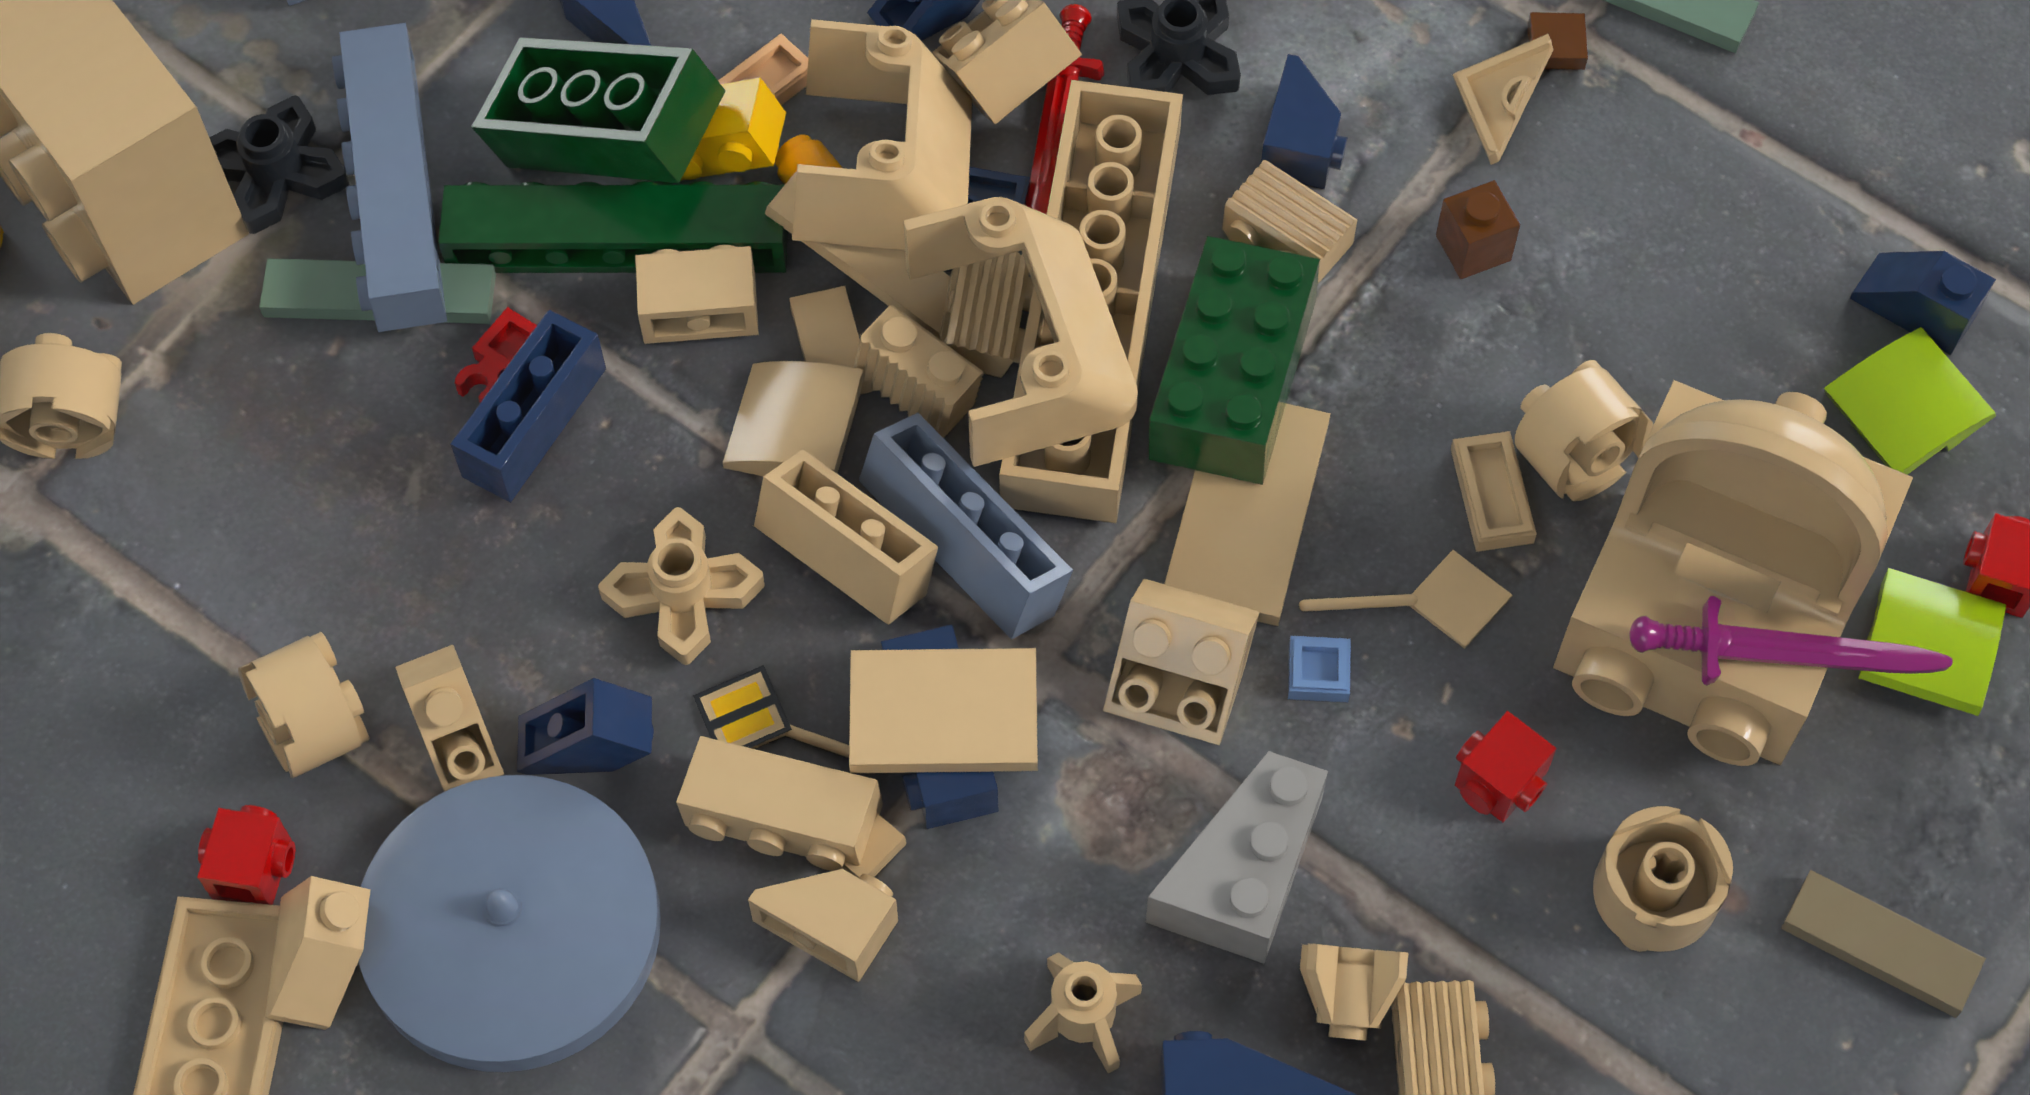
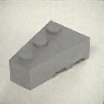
[1146,751,1328,964]

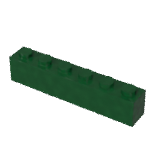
[439,181,788,273]

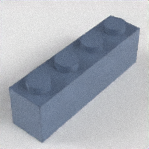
[859,413,1073,640]

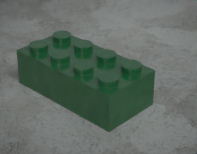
[471,38,726,183]
[1149,236,1320,485]

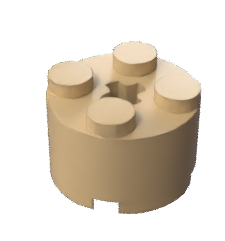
[0,333,122,459]
[1515,360,1654,501]
[238,632,369,779]
[1593,806,1733,952]

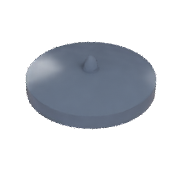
[358,775,661,1072]

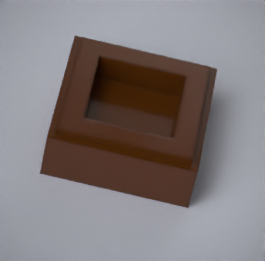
[1528,12,1588,70]

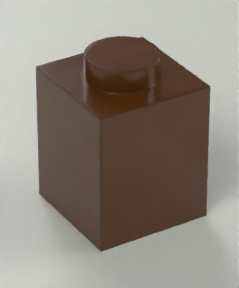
[1436,180,1521,279]

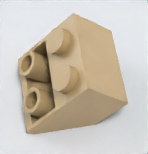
[932,0,1082,124]
[1103,579,1260,745]

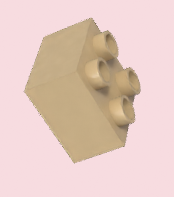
[0,0,249,305]

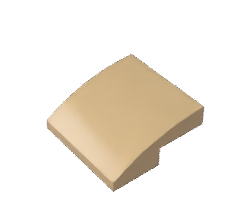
[723,361,864,476]

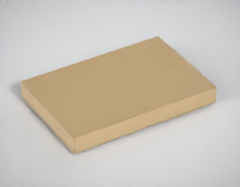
[849,648,1038,773]

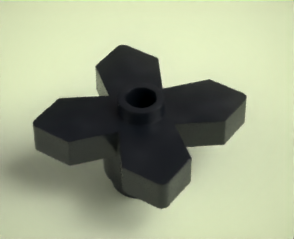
[1117,0,1241,95]
[209,95,350,234]

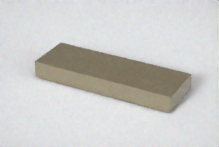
[1781,870,1986,1018]

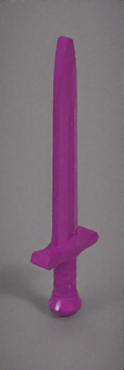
[1629,596,1953,686]

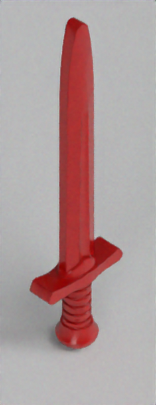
[1026,4,1105,214]

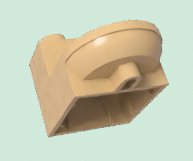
[1553,380,1913,766]

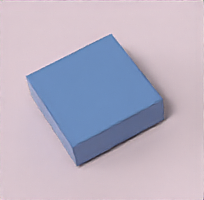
[1288,636,1351,702]

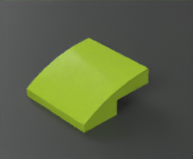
[1824,327,1996,475]
[1859,568,2006,716]

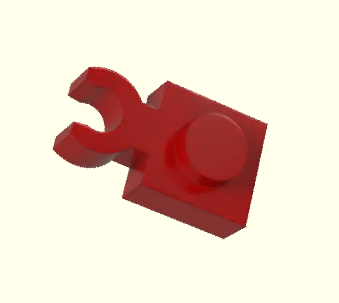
[454,307,537,403]

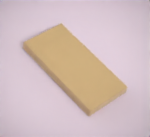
[1165,404,1331,626]
[133,897,283,1095]

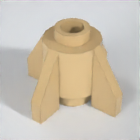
[1300,943,1408,1040]
[1024,953,1142,1073]

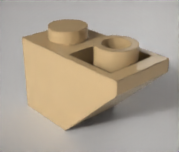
[396,645,504,792]

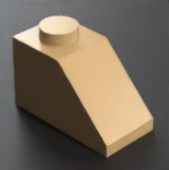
[748,869,898,982]
[265,876,371,1030]

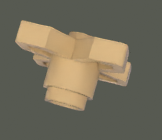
[598,507,765,665]

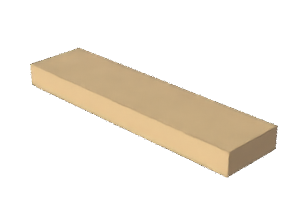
[765,171,950,338]

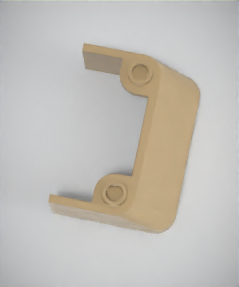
[792,19,972,250]
[903,197,1138,467]

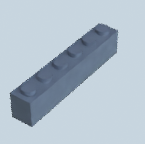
[332,23,447,332]

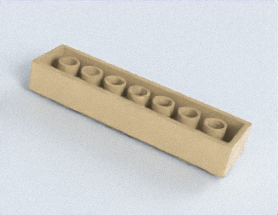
[999,80,1183,523]

